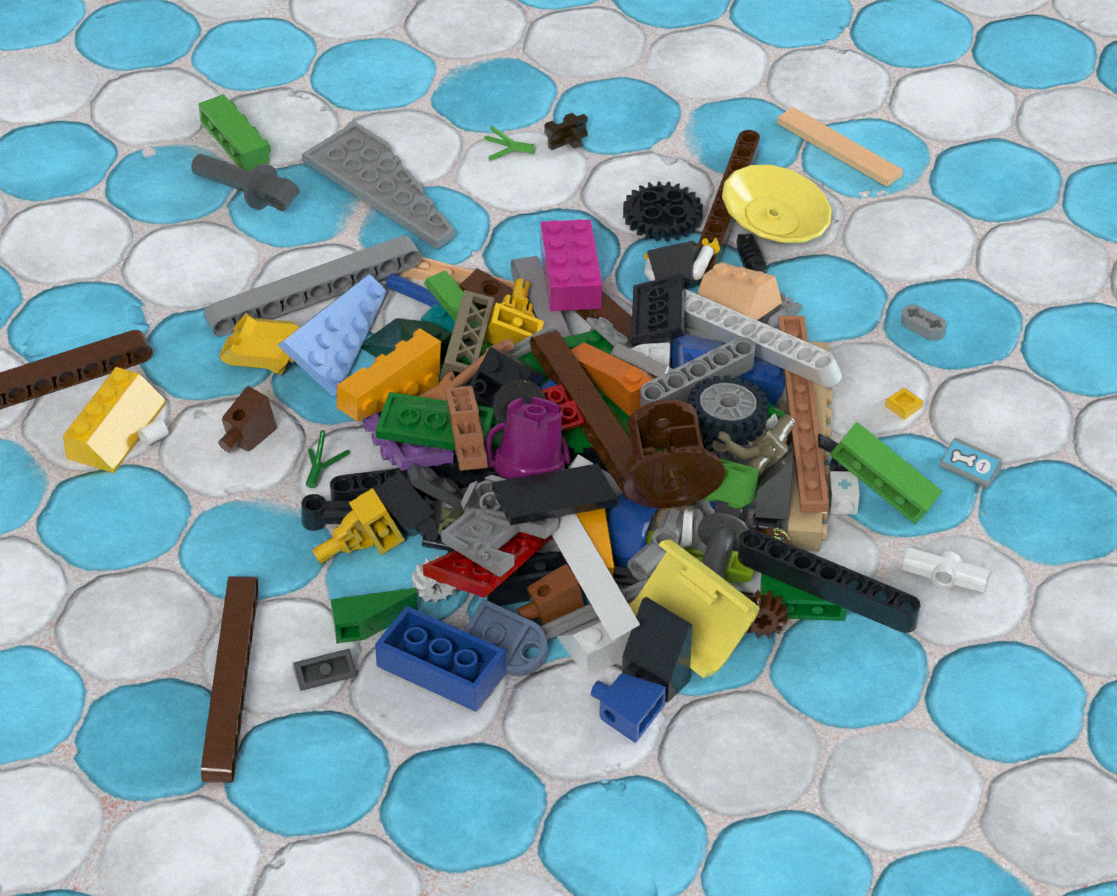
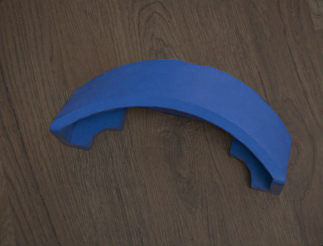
[606,493,658,568]

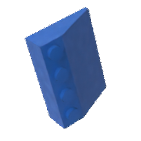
[670,334,785,406]

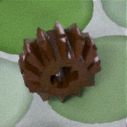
[747,590,788,639]

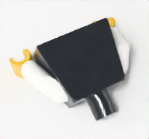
[644,238,720,290]

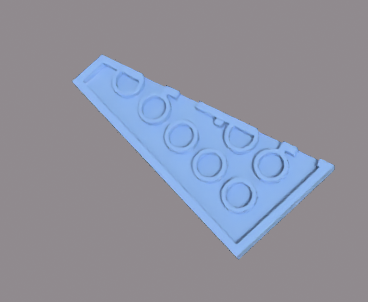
[278,274,387,397]

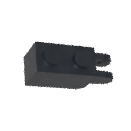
[374,471,441,542]

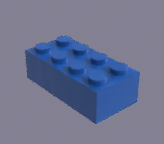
[375,606,506,712]

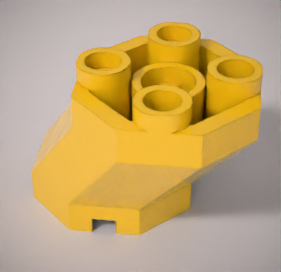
[219,313,301,375]

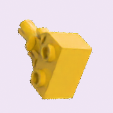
[483,278,544,345]
[311,488,405,564]

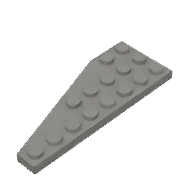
[302,122,455,249]

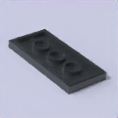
[631,274,685,347]
[492,464,618,525]

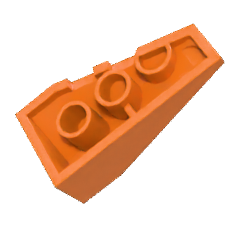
[571,343,657,416]

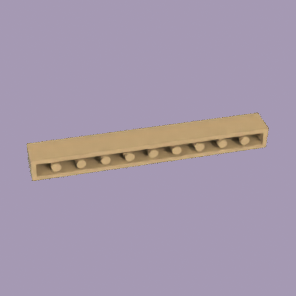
[787,341,834,552]

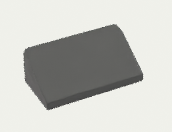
[292,648,357,691]

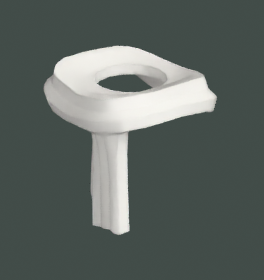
[678,506,703,549]

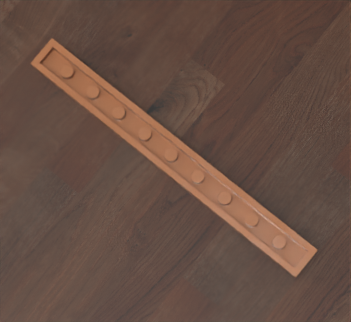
[778,316,829,512]

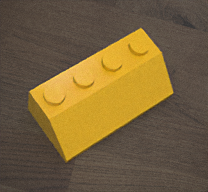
[63,367,166,473]

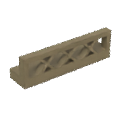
[440,290,494,381]

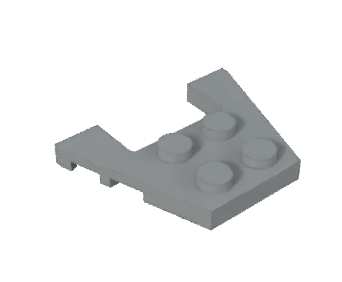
[441,508,559,577]

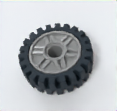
[687,375,768,445]

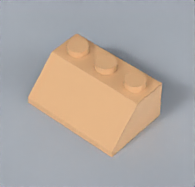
[697,263,782,320]

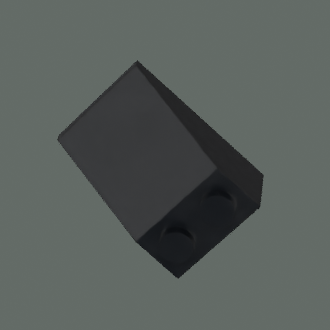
[622,596,693,703]

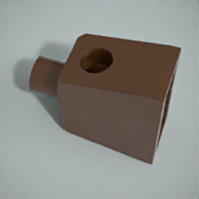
[218,386,277,453]

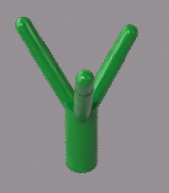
[306,430,350,488]

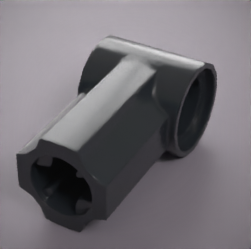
[301,494,353,531]

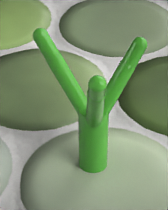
[484,126,535,160]

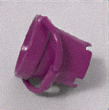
[485,397,570,479]

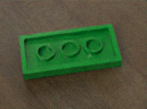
[375,392,495,451]

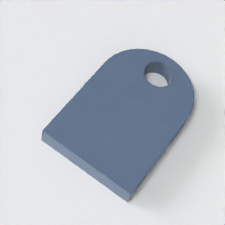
[464,599,548,676]

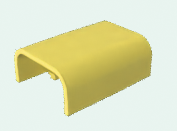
[628,540,760,678]

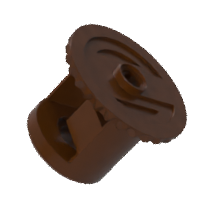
[623,399,725,508]

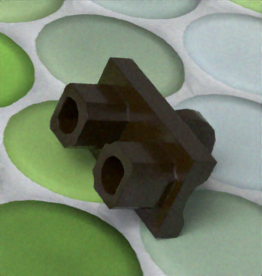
[544,113,588,151]

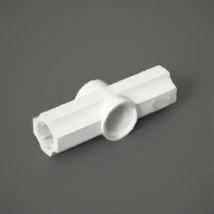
[902,547,991,593]

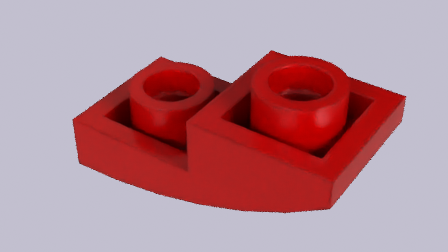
[536,384,585,432]

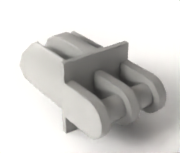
[757,292,802,328]

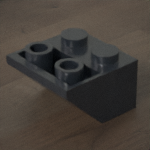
[469,346,546,418]

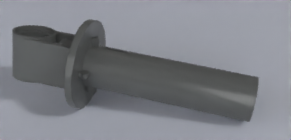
[191,154,300,211]
[698,500,749,579]

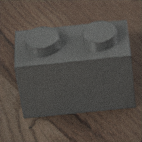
[750,452,793,520]

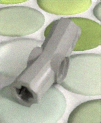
[628,508,683,581]

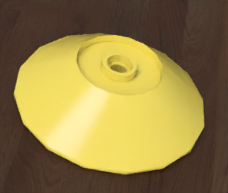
[722,165,832,243]

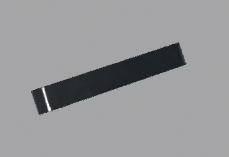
[737,529,921,633]

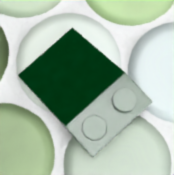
[361,318,452,366]

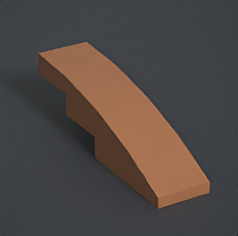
[445,386,488,471]

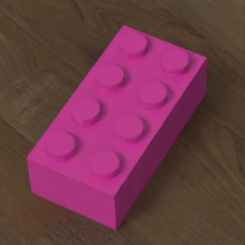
[540,219,602,311]

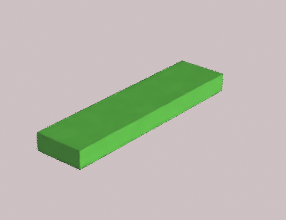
[424,270,493,352]

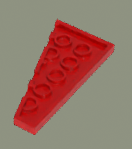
[423,520,553,598]

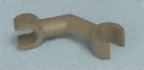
[712,431,777,460]

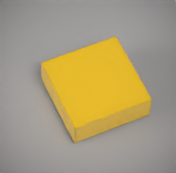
[885,387,923,420]

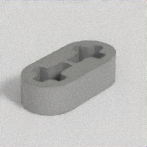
[901,305,947,341]

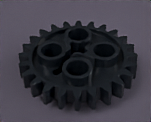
[623,181,703,242]

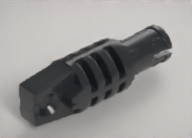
[736,234,766,273]

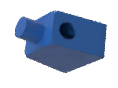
[591,674,666,743]

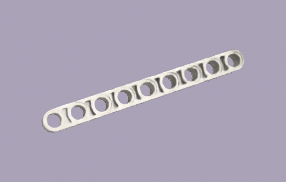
[684,289,842,387]

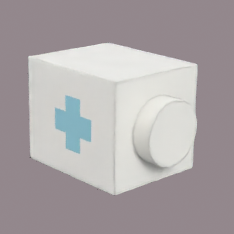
[828,471,860,514]

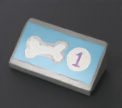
[939,438,1002,489]

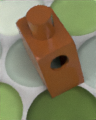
[517,564,584,626]

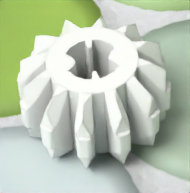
[412,555,456,604]

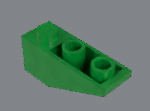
[331,588,418,644]

